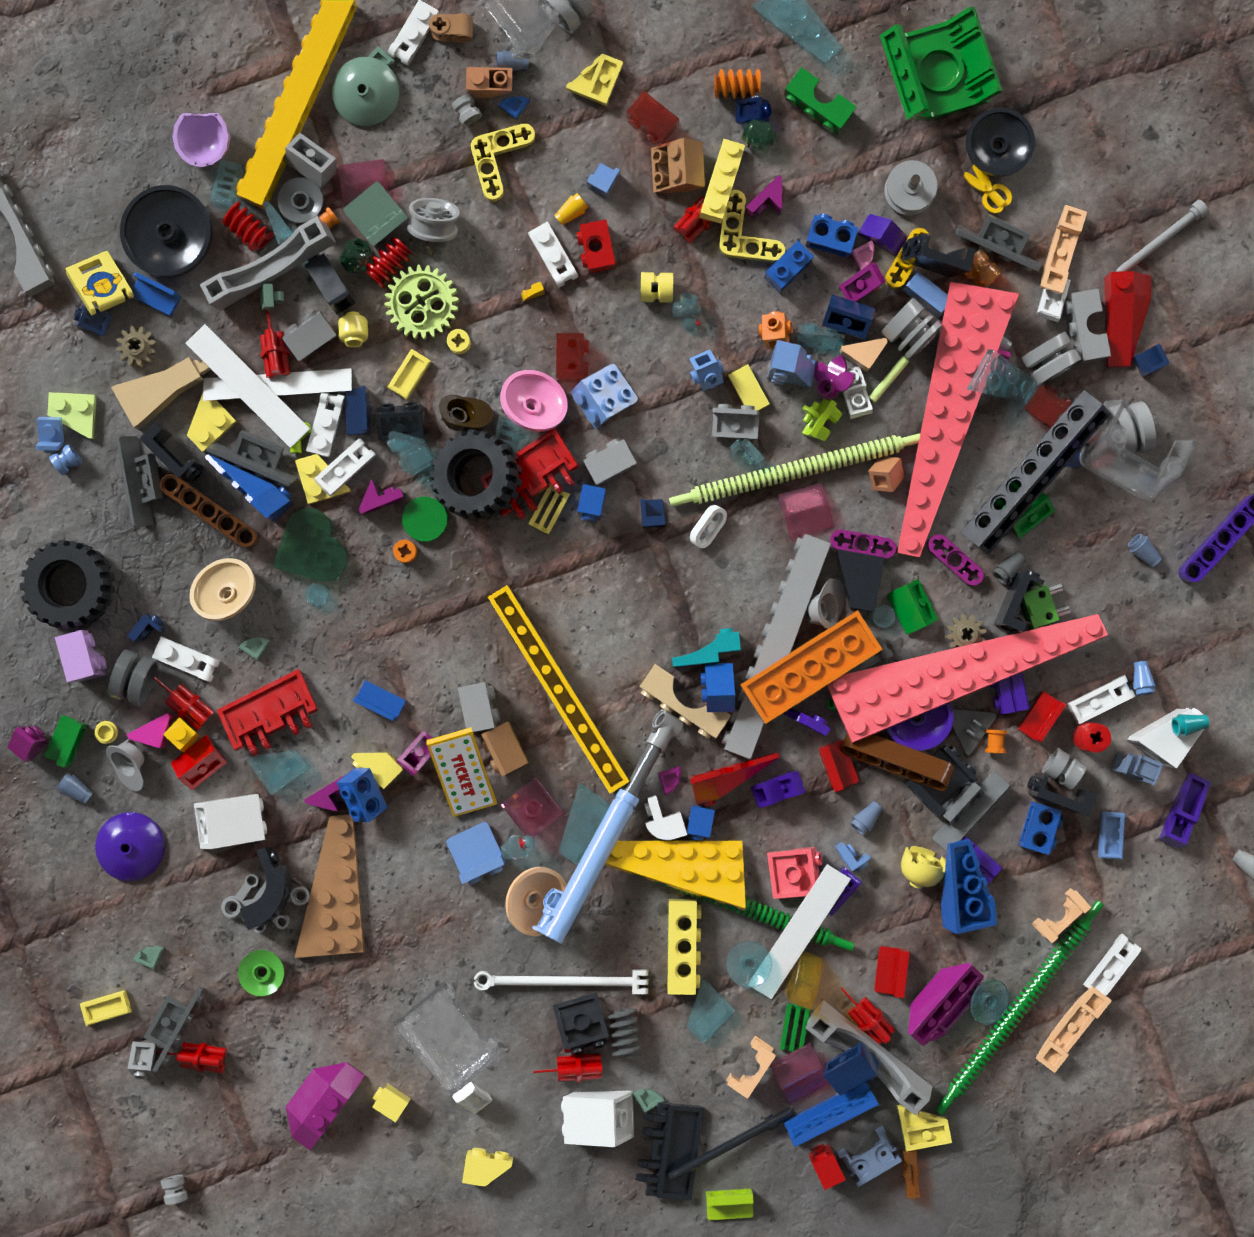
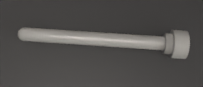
[1116,199,1210,272]

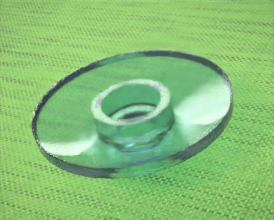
[726,941,772,988]
[971,979,1009,1025]

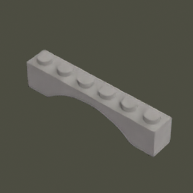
[0,171,55,297]
[200,216,336,311]
[806,1000,933,1115]

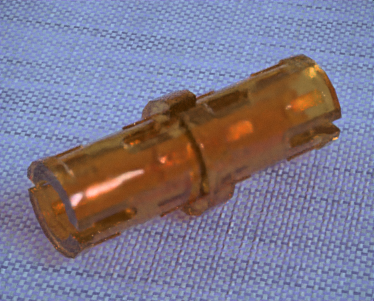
[902,1149,921,1199]

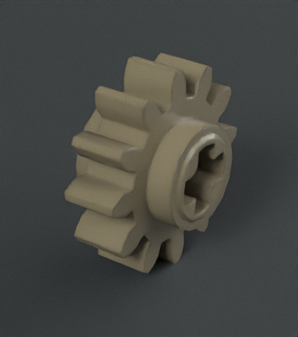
[116,326,158,367]
[945,614,987,648]

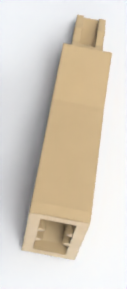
[111,357,212,430]

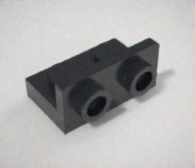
[376,402,425,440]

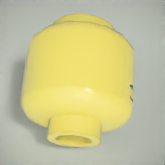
[338,311,368,347]

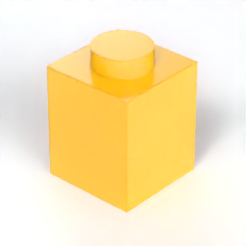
[163,717,200,752]

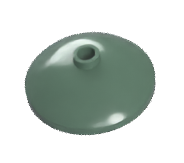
[332,57,400,127]

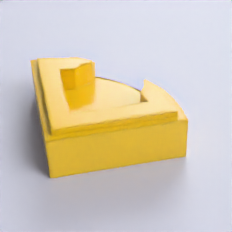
[521,282,545,302]

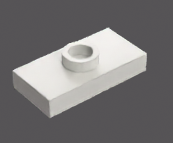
[1036,279,1071,322]
[453,1082,492,1114]

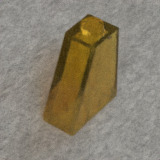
[785,951,823,1010]

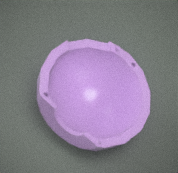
[173,113,231,167]

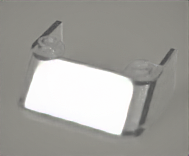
[1080,400,1197,500]

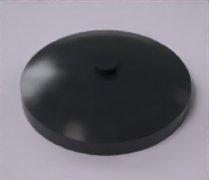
[120,185,213,278]

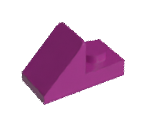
[745,175,782,218]
[839,262,886,302]
[359,480,406,516]
[396,730,433,776]
[304,775,345,812]

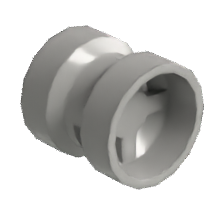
[452,94,482,126]
[160,1175,188,1205]

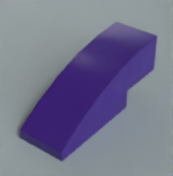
[1159,772,1211,849]

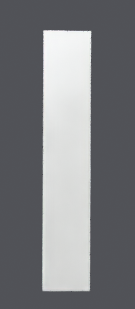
[186,324,310,448]
[203,368,352,401]
[748,864,851,999]

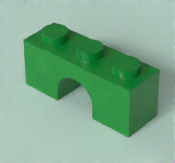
[784,67,857,135]

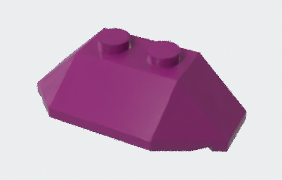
[908,963,984,1046]
[286,1062,365,1151]

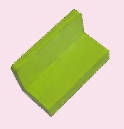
[706,1188,753,1220]

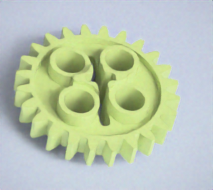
[384,265,459,340]

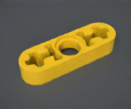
[885,228,929,289]

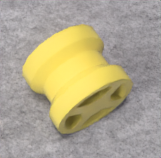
[447,329,471,355]

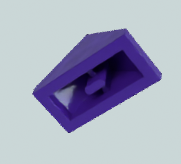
[857,214,908,257]

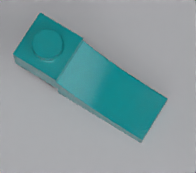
[672,628,741,667]

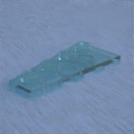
[752,0,843,64]

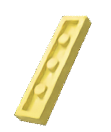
[700,139,745,224]

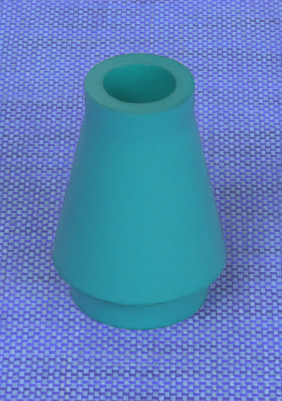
[1171,714,1209,737]

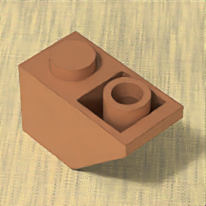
[466,67,512,98]

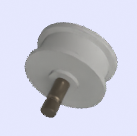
[884,160,937,216]
[407,198,460,255]

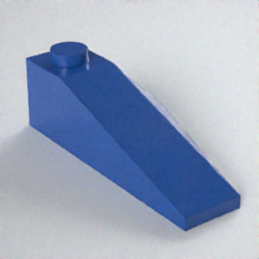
[205,454,293,522]
[941,839,997,934]

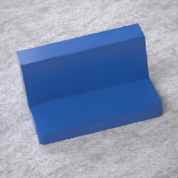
[132,272,182,317]
[353,680,407,721]

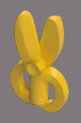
[964,165,1012,214]

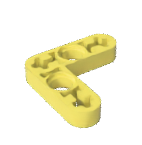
[471,124,535,202]
[719,190,785,263]

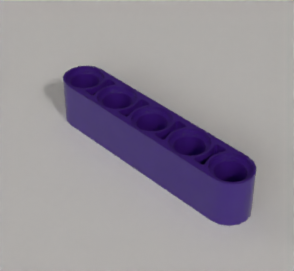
[1178,495,1254,583]

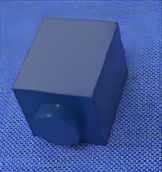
[686,805,715,841]

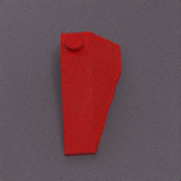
[1104,271,1151,367]
[689,752,779,807]

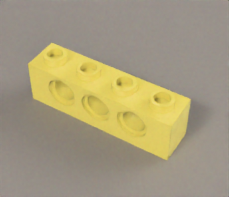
[667,899,701,995]

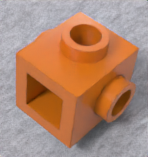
[759,311,793,350]

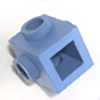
[689,350,724,391]

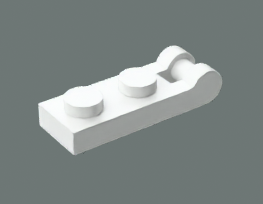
[387,0,440,66]
[528,221,579,288]
[306,392,345,457]
[314,438,376,497]
[152,637,220,682]
[1067,675,1135,724]
[1083,934,1141,996]

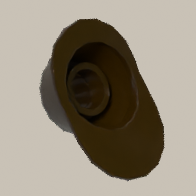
[439,395,493,431]

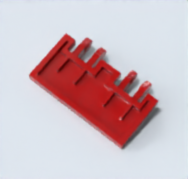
[479,428,579,519]
[217,669,319,756]

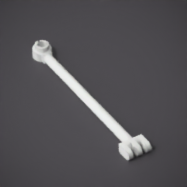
[474,970,649,994]

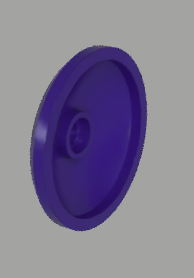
[886,703,953,751]
[95,812,165,881]

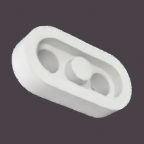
[690,505,727,548]

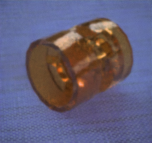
[964,249,1003,288]

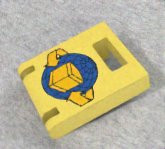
[65,251,134,315]

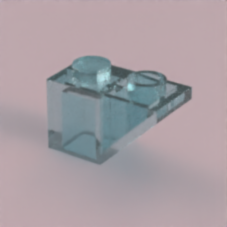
[387,431,436,477]

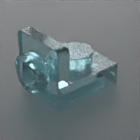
[729,438,764,466]

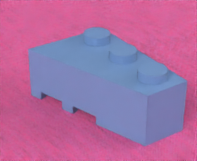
[767,340,817,388]

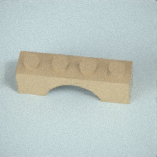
[640,664,731,739]

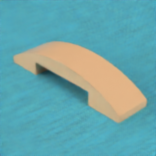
[1040,205,1087,295]
[1036,986,1112,1073]

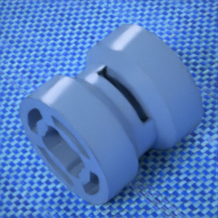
[49,444,82,475]

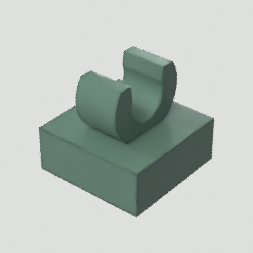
[260,284,284,311]

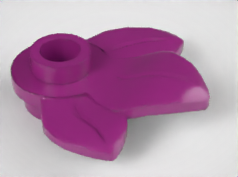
[814,355,855,399]

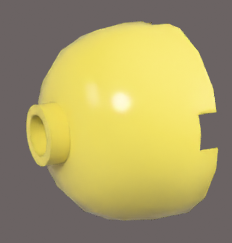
[901,846,946,889]

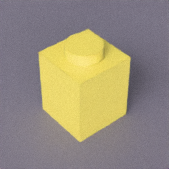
[372,1083,411,1123]

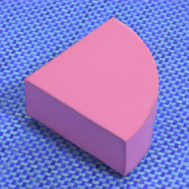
[851,241,874,271]

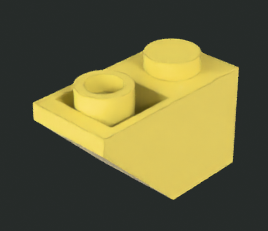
[351,752,405,789]
[462,1148,513,1186]

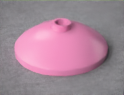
[500,370,568,432]

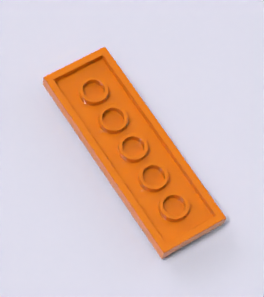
[740,610,883,724]

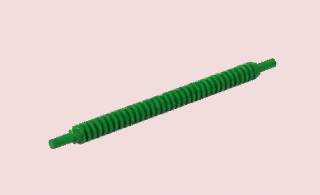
[634,874,854,952]
[936,900,1104,1115]

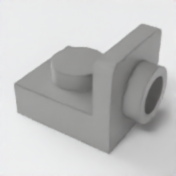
[128,1042,157,1079]

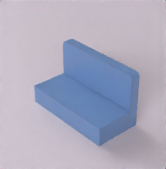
[903,271,948,318]

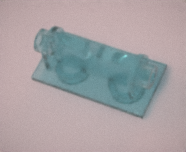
[797,323,845,350]

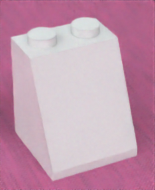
[1127,708,1204,768]
[194,794,267,849]
[561,1091,634,1147]

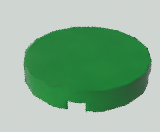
[402,497,448,542]

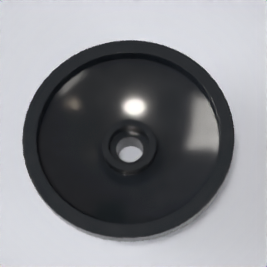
[966,108,1035,177]

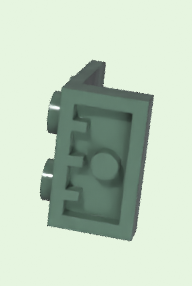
[343,181,408,246]

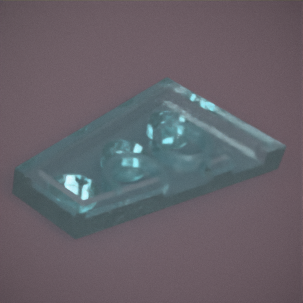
[967,349,1037,402]
[558,782,611,865]

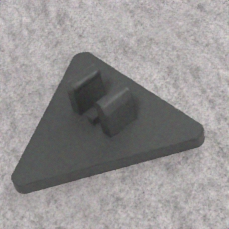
[952,709,997,755]

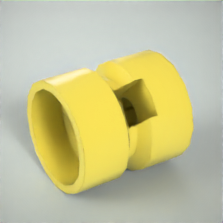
[641,272,673,303]

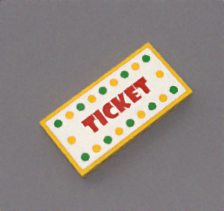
[426,728,497,817]

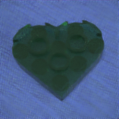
[273,507,347,582]

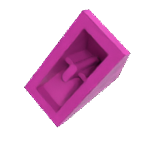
[127,713,175,748]

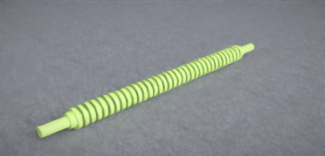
[669,433,920,507]

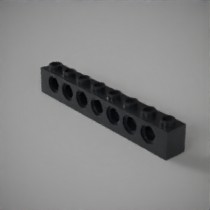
[961,390,1112,555]

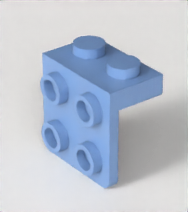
[570,364,638,429]
[446,822,506,885]

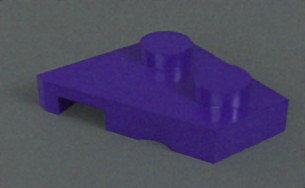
[784,708,830,736]

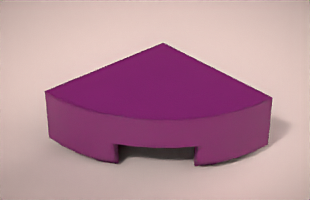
[658,766,681,795]

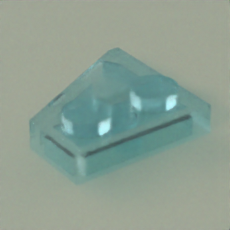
[246,750,310,795]
[686,978,735,1043]

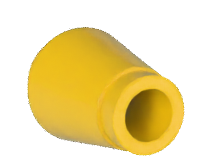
[554,193,589,225]

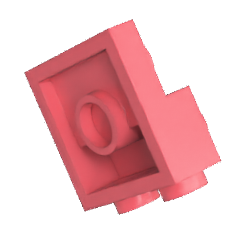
[767,847,822,899]

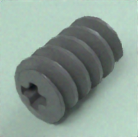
[608,1008,641,1058]

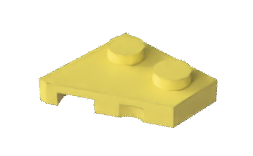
[566,54,623,106]
[187,394,237,453]
[295,454,351,505]
[897,1105,952,1151]

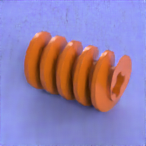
[714,69,761,99]

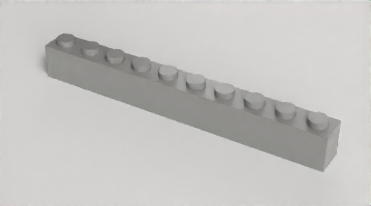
[721,534,831,759]

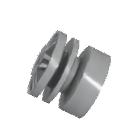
[880,298,942,359]

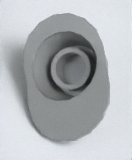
[807,579,845,629]
[106,739,145,791]

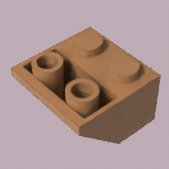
[651,138,705,194]
[480,722,529,776]

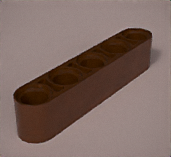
[160,474,260,548]
[840,734,955,791]

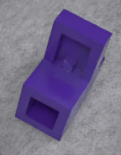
[751,770,805,808]

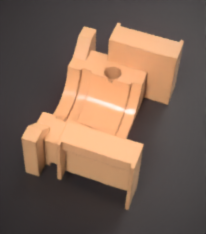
[1032,888,1091,943]
[726,1036,776,1099]

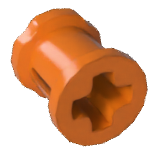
[319,207,341,229]
[985,729,1007,754]

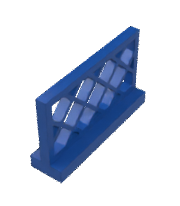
[783,1081,879,1147]

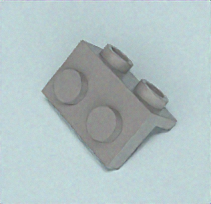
[712,404,760,440]

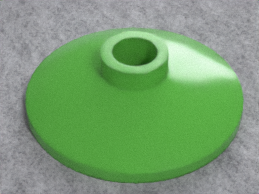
[238,950,285,996]

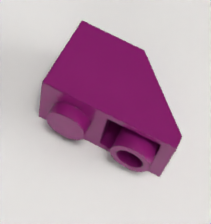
[7,725,49,762]

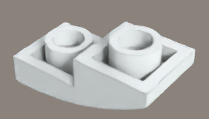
[842,366,873,419]

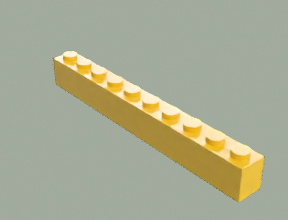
[236,0,358,211]
[488,585,629,793]

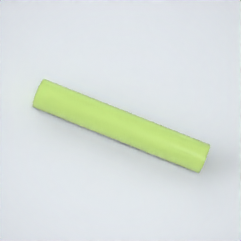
[869,356,909,403]

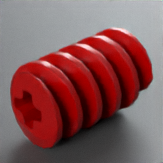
[223,201,274,252]
[365,237,413,288]
[1072,722,1111,753]

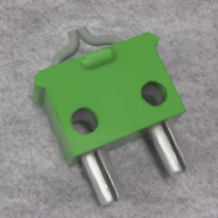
[1015,584,1070,630]

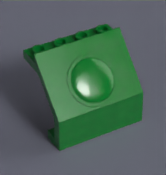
[879,7,1003,121]

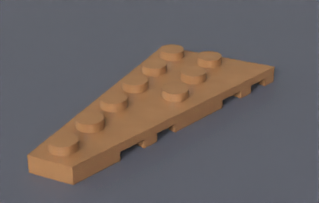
[295,814,364,958]

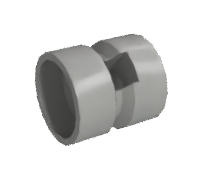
[1042,748,1086,790]

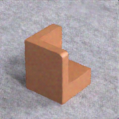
[868,456,905,492]

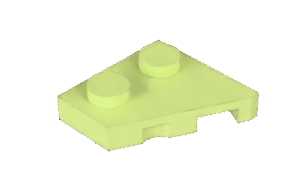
[47,392,97,439]

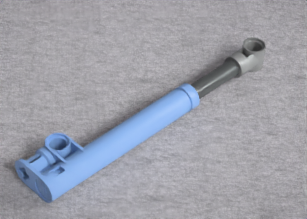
[532,709,683,944]

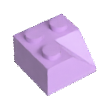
[55,630,107,682]

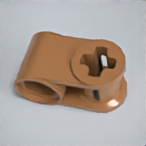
[429,13,473,43]

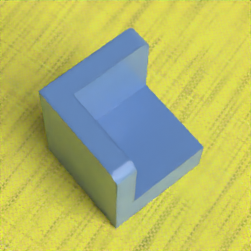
[587,163,620,198]

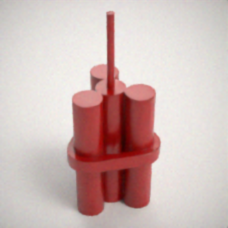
[673,196,711,244]
[260,310,291,378]
[153,677,214,731]
[841,988,895,1044]
[157,1042,227,1074]
[533,1053,602,1083]

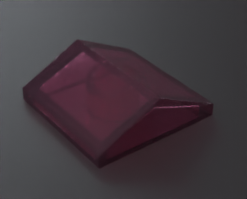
[339,159,389,207]
[777,483,834,539]
[501,777,563,841]
[770,1043,829,1104]

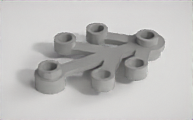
[221,873,310,933]

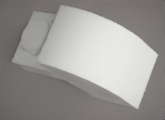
[644,795,687,840]

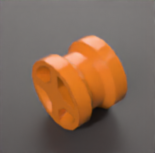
[393,539,418,563]

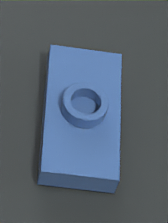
[1098,811,1125,859]

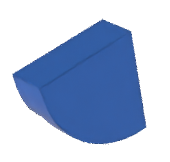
[498,96,530,120]

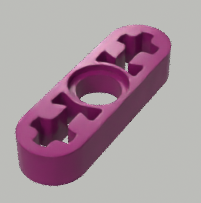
[829,529,896,559]
[927,534,984,586]

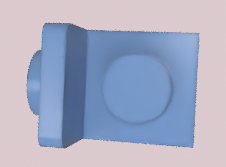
[36,417,65,453]
[834,842,871,872]

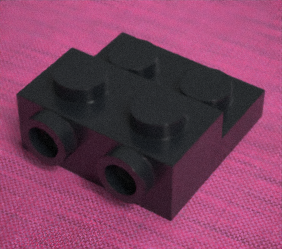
[553,992,611,1056]

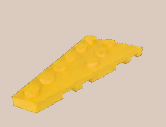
[605,841,746,910]

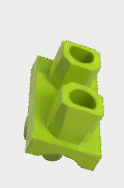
[802,399,842,441]

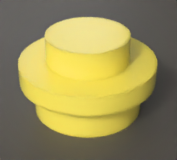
[95,721,118,744]

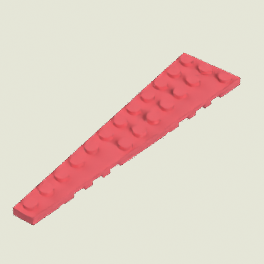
[897,282,1019,557]
[826,614,1108,743]

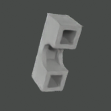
[1065,289,1111,364]

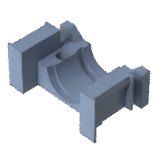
[1110,753,1163,785]
[837,1125,902,1187]

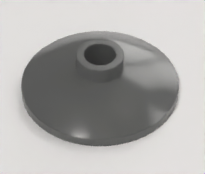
[277,178,323,223]

